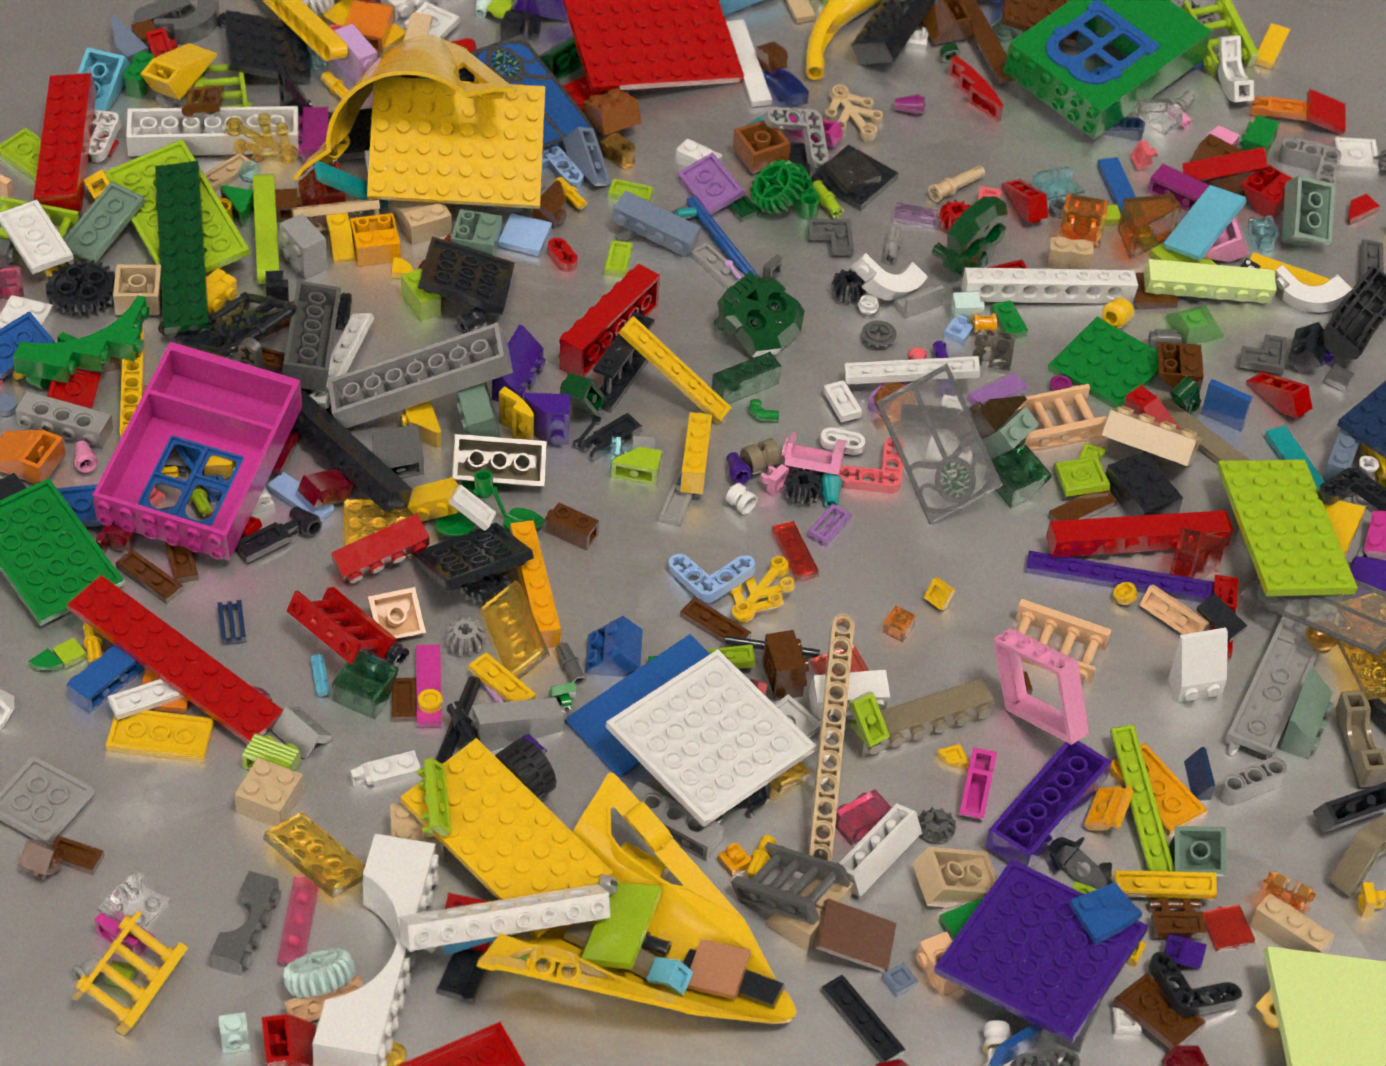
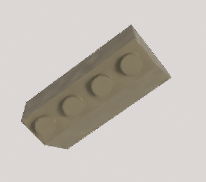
[451,434,547,487]

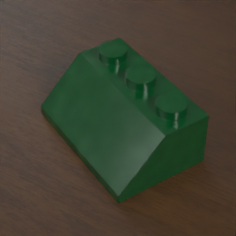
[539,35,583,81]

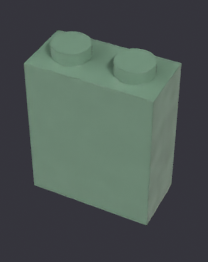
[969,406,1039,464]

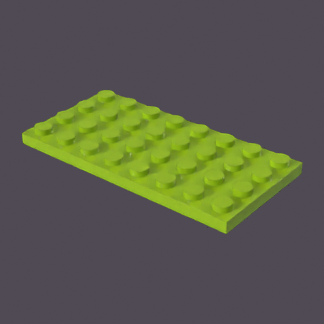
[104,139,251,274]
[1217,460,1358,596]

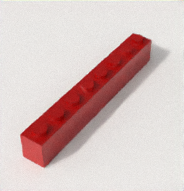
[1046,510,1234,557]

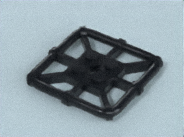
[176,292,297,358]

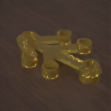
[226,113,298,164]

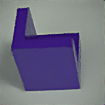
[1164,934,1207,969]

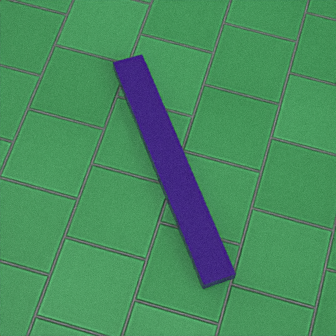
[1026,550,1214,603]

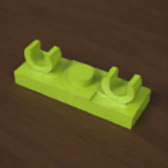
[417,757,452,837]

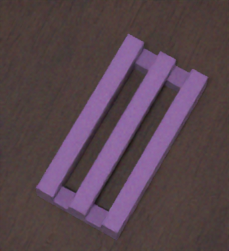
[807,504,852,547]

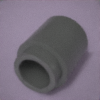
[1148,329,1182,350]

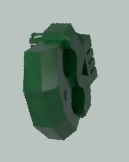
[931,196,1008,277]
[714,271,805,357]

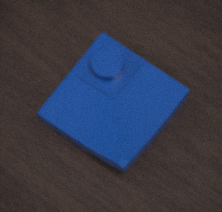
[1070,882,1142,944]

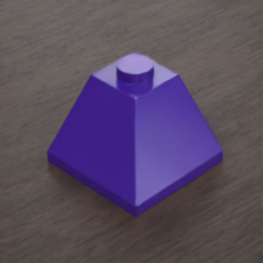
[1347,556,1386,618]

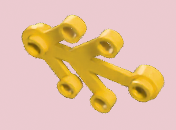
[729,556,795,623]

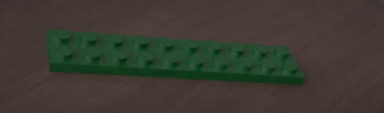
[155,161,210,334]

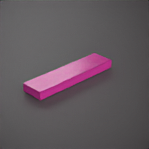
[416,645,442,727]

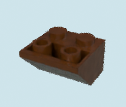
[921,0,973,45]
[1157,342,1204,393]

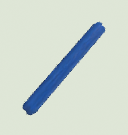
[686,196,758,276]

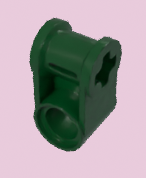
[1170,376,1202,415]

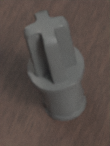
[555,642,587,686]

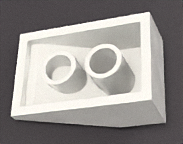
[1168,628,1228,702]

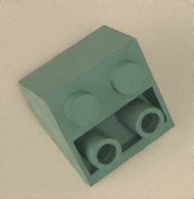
[450,209,502,256]

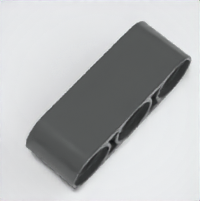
[133,0,195,24]

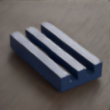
[217,600,246,645]

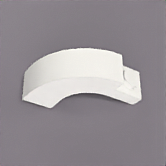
[1217,35,1254,102]
[850,253,928,300]
[1275,265,1352,313]

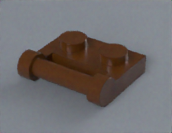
[182,86,224,117]

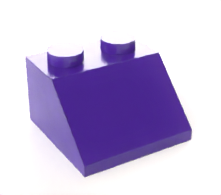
[524,393,570,445]

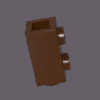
[545,502,599,551]

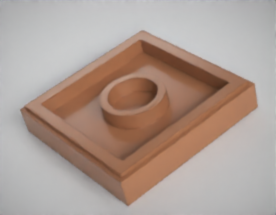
[687,939,751,1000]

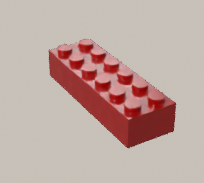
[559,264,660,377]

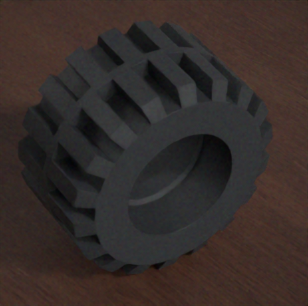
[495,738,557,800]

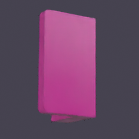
[94,911,155,956]

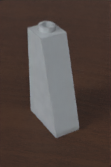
[472,697,567,751]

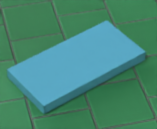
[1163,185,1246,261]

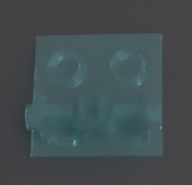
[1030,166,1085,201]

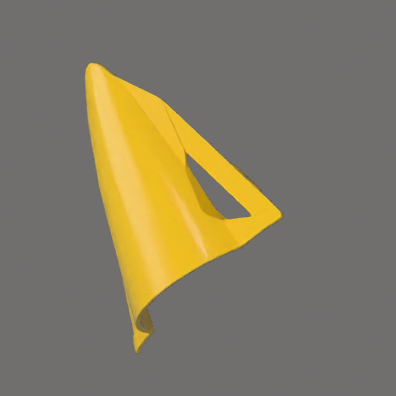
[292,34,516,181]
[477,773,796,1024]

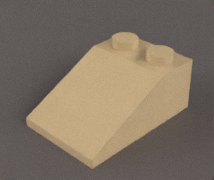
[388,200,452,246]
[912,847,998,908]

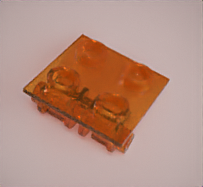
[1262,872,1317,911]

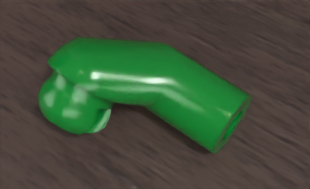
[748,399,779,422]

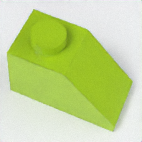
[611,447,662,486]

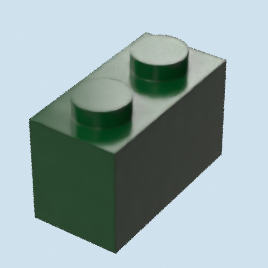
[559,373,606,417]

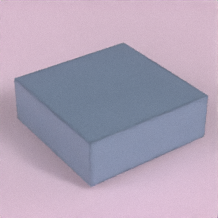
[882,963,918,998]

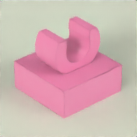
[761,464,789,497]

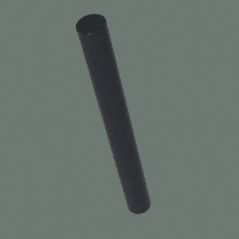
[724,635,820,659]

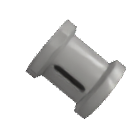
[72,952,101,980]

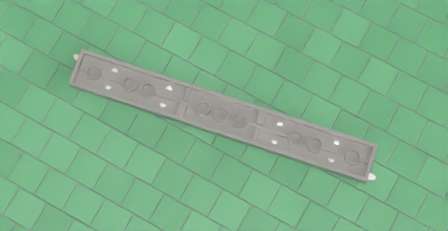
[1225,487,1379,761]

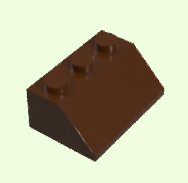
[1189,134,1254,196]

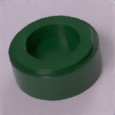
[939,43,960,62]

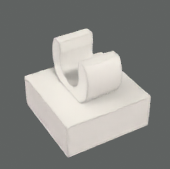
[906,28,928,51]

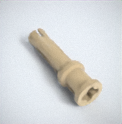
[928,165,985,203]

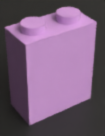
[335,24,378,84]

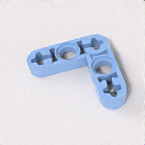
[542,146,583,190]
[668,554,756,603]

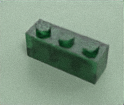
[712,352,782,404]

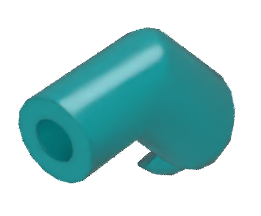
[674,207,697,219]

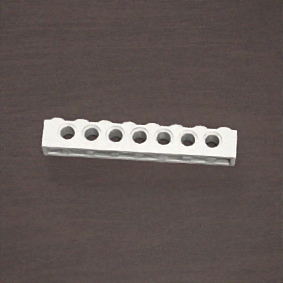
[961,268,1138,304]
[399,884,610,951]

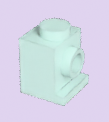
[218,1012,250,1056]

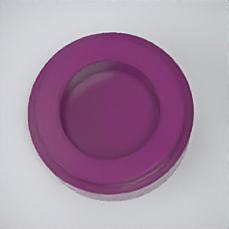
[1049,375,1072,391]

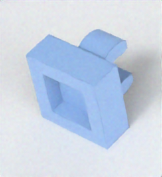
[944,315,974,345]

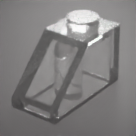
[1136,99,1183,136]

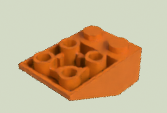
[0,430,66,484]

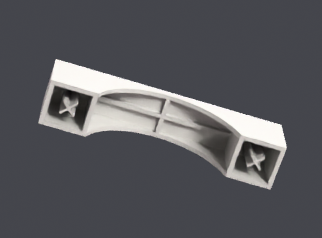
[313,834,439,1066]

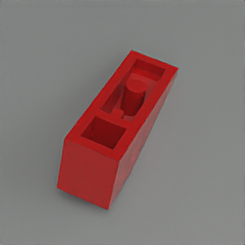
[1001,179,1048,223]
[1246,372,1313,418]
[1124,385,1182,431]

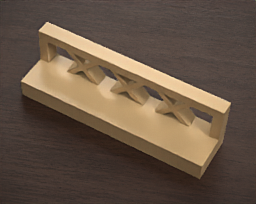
[291,199,380,231]

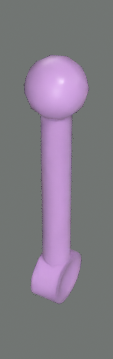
[725,260,742,280]

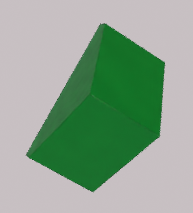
[220,185,254,228]

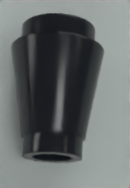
[289,506,322,536]

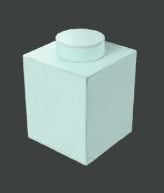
[951,292,984,323]

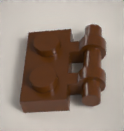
[1149,897,1206,938]

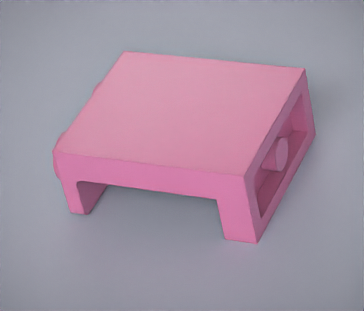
[782,432,846,475]

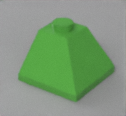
[1166,305,1224,344]

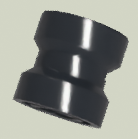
[456,307,487,334]

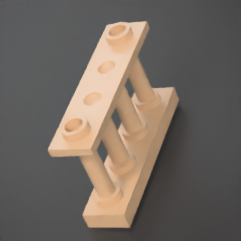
[1016,384,1107,454]
[1016,599,1112,685]

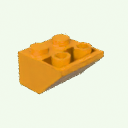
[350,213,401,267]

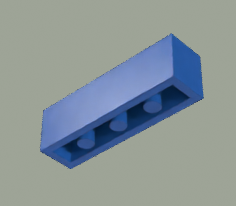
[67,645,145,714]

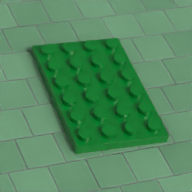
[0,478,124,626]

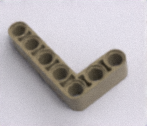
[1329,815,1386,897]

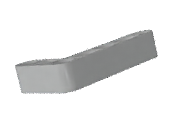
[1278,137,1341,184]

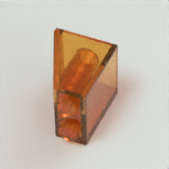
[1117,194,1181,259]

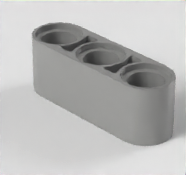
[1220,757,1287,806]

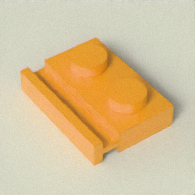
[1084,785,1134,831]

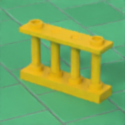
[72,910,188,1036]

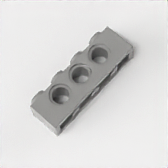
[15,391,113,449]
[631,781,724,862]

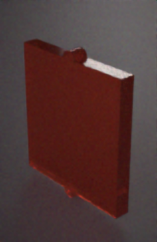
[1203,904,1256,952]

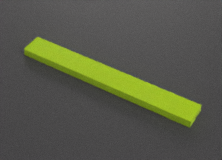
[1110,724,1175,900]

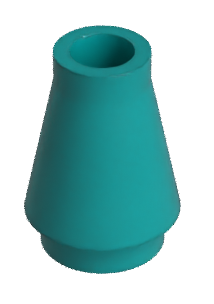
[821,473,843,507]

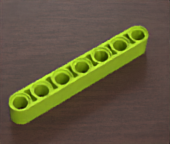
[253,174,279,285]

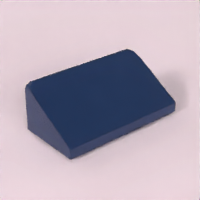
[1184,747,1215,801]

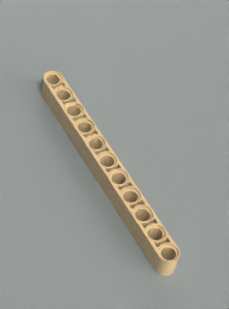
[808,614,855,862]

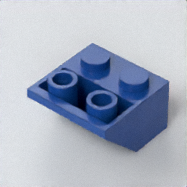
[585,616,643,677]

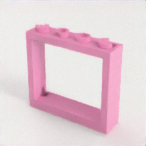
[993,628,1089,745]

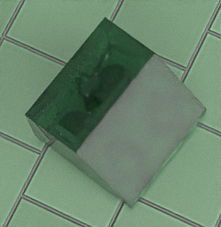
[985,445,1052,508]
[331,651,399,720]

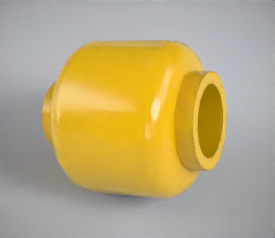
[1102,297,1134,328]

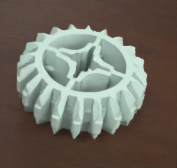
[283,948,355,998]

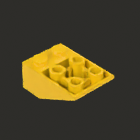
[140,43,217,100]

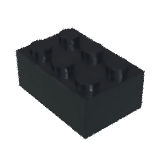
[1106,451,1183,516]

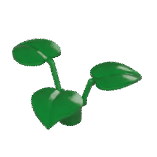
[434,470,545,536]

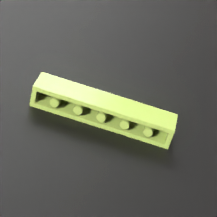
[1143,259,1277,303]

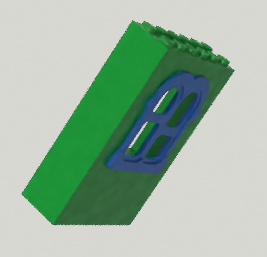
[1003,0,1212,140]

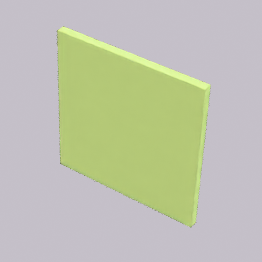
[1263,946,1386,1066]

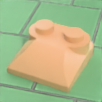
[368,587,426,639]

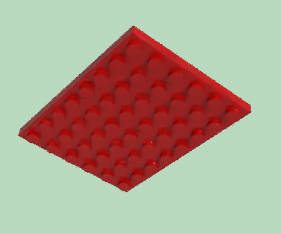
[562,0,744,92]

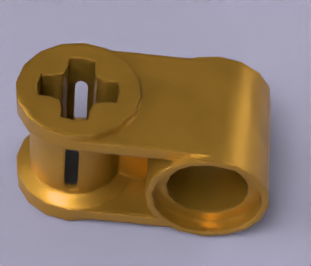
[598,132,635,169]

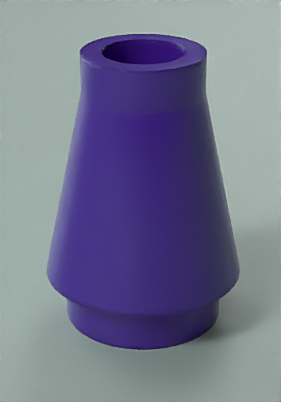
[726,452,751,484]

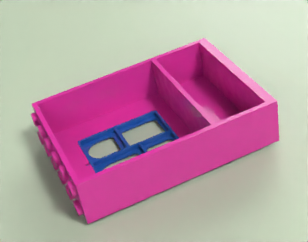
[92,342,302,561]

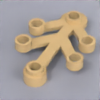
[824,85,883,142]

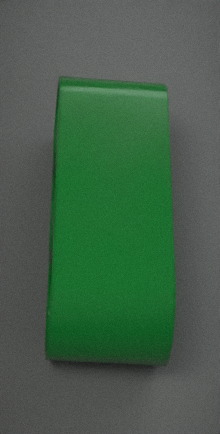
[794,164,820,220]

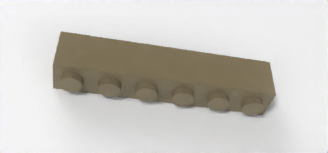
[849,678,995,757]

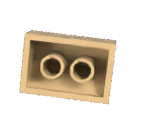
[765,877,853,952]

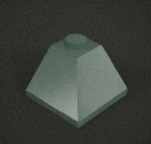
[1175,826,1226,876]

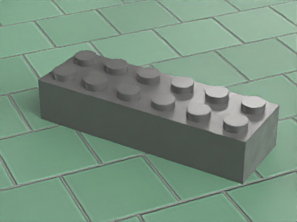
[282,280,341,392]

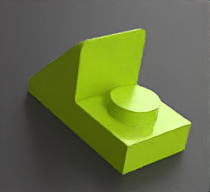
[849,692,890,747]

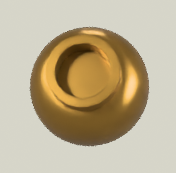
[1305,622,1341,654]

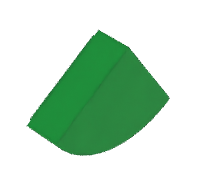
[28,648,64,672]

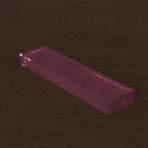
[277,876,320,968]

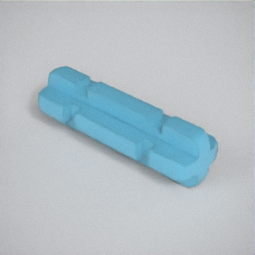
[311,654,330,697]

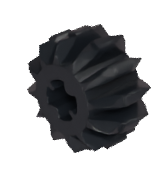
[831,269,866,304]
[783,469,822,506]

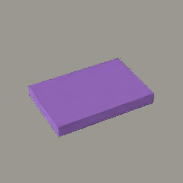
[677,152,745,215]

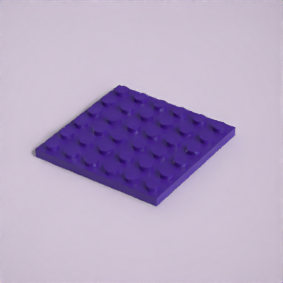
[934,859,1148,1043]

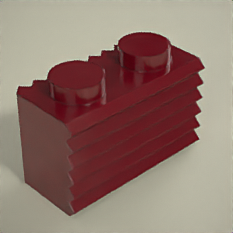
[297,469,354,508]

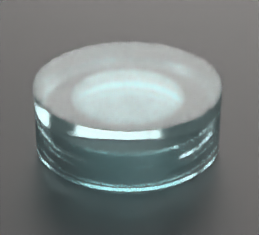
[238,161,261,183]

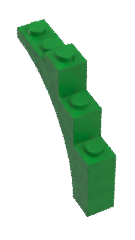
[13,295,150,383]

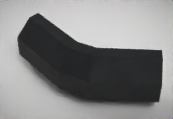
[1323,265,1386,359]

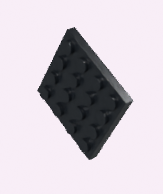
[224,10,311,84]
[418,236,515,315]
[411,522,534,590]

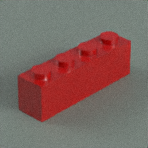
[331,513,430,584]

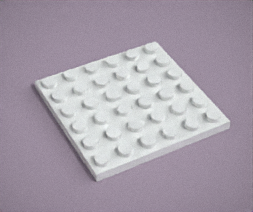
[606,650,816,827]

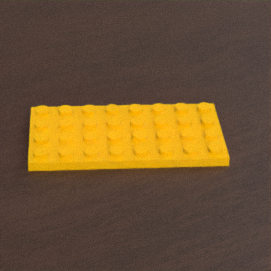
[400,738,613,939]

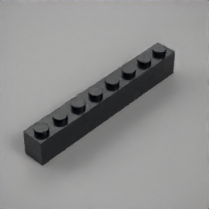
[293,391,412,512]

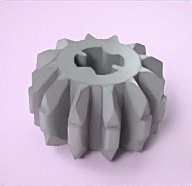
[445,617,486,657]

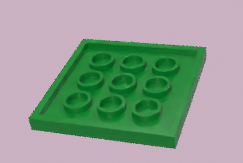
[1047,317,1159,409]

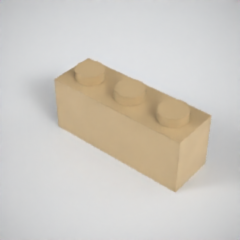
[1250,893,1334,954]

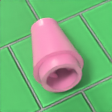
[74,441,98,473]

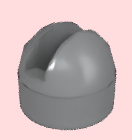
[600,875,618,896]

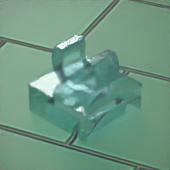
[610,437,632,469]

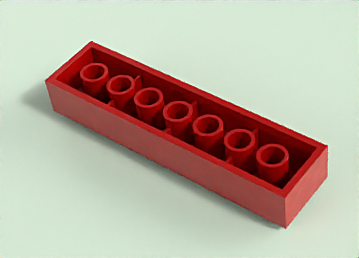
[33,73,97,212]

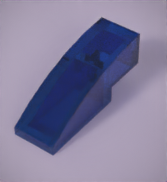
[763,69,809,108]

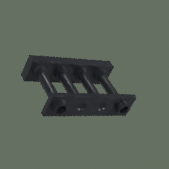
[593,312,655,413]

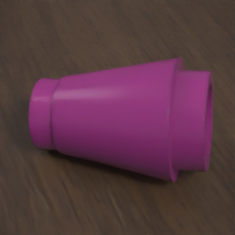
[895,94,925,115]

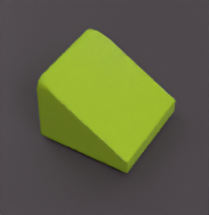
[104,960,138,987]

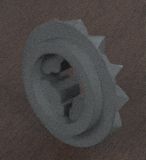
[861,320,897,349]
[918,807,956,843]

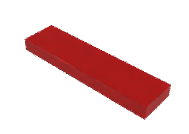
[1182,147,1268,182]

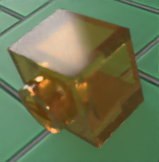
[882,605,916,642]

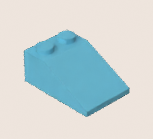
[77,47,131,111]

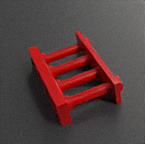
[286,587,397,664]

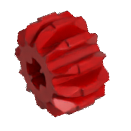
[938,199,971,231]

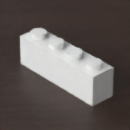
[839,804,922,897]

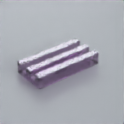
[893,203,938,230]

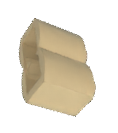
[1047,237,1094,270]

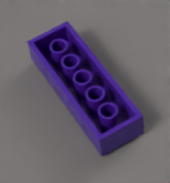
[985,741,1112,868]

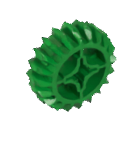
[750,159,806,215]

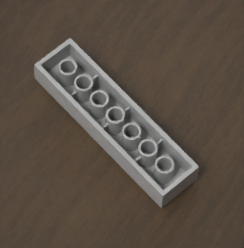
[328,323,513,428]

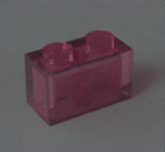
[835,789,892,846]

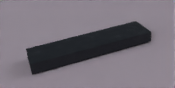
[683,949,785,1009]
[821,974,906,1063]

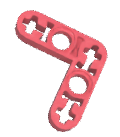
[839,437,904,493]

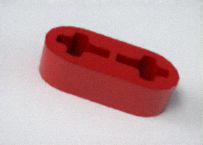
[547,238,578,272]

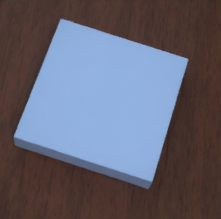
[498,213,552,256]

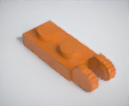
[1251,96,1307,121]

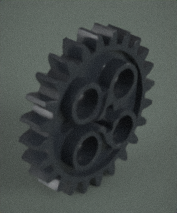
[46,259,115,317]

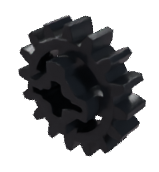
[460,571,510,607]

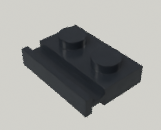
[437,949,488,1005]

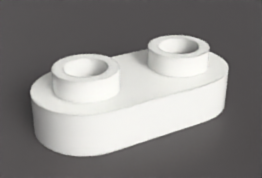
[820,427,865,455]

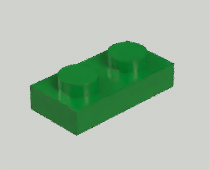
[990,300,1028,340]

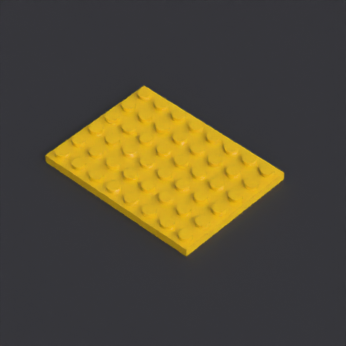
[367,77,545,209]

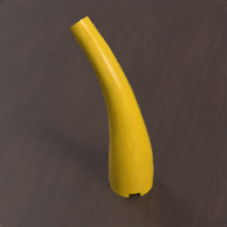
[806,0,882,80]

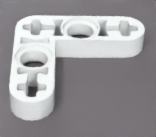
[89,110,121,162]

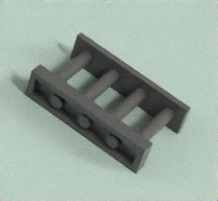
[731,842,851,925]

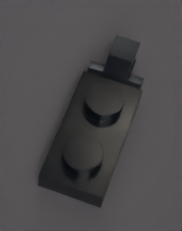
[236,519,301,563]

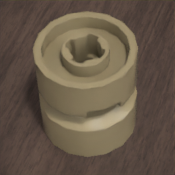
[740,438,782,476]

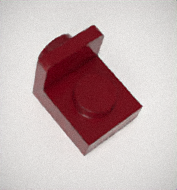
[96,525,135,553]
[1162,1045,1209,1066]

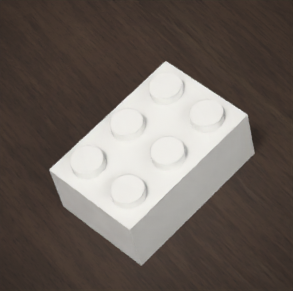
[808,669,890,722]

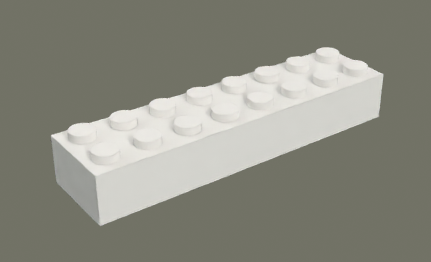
[126,106,299,156]

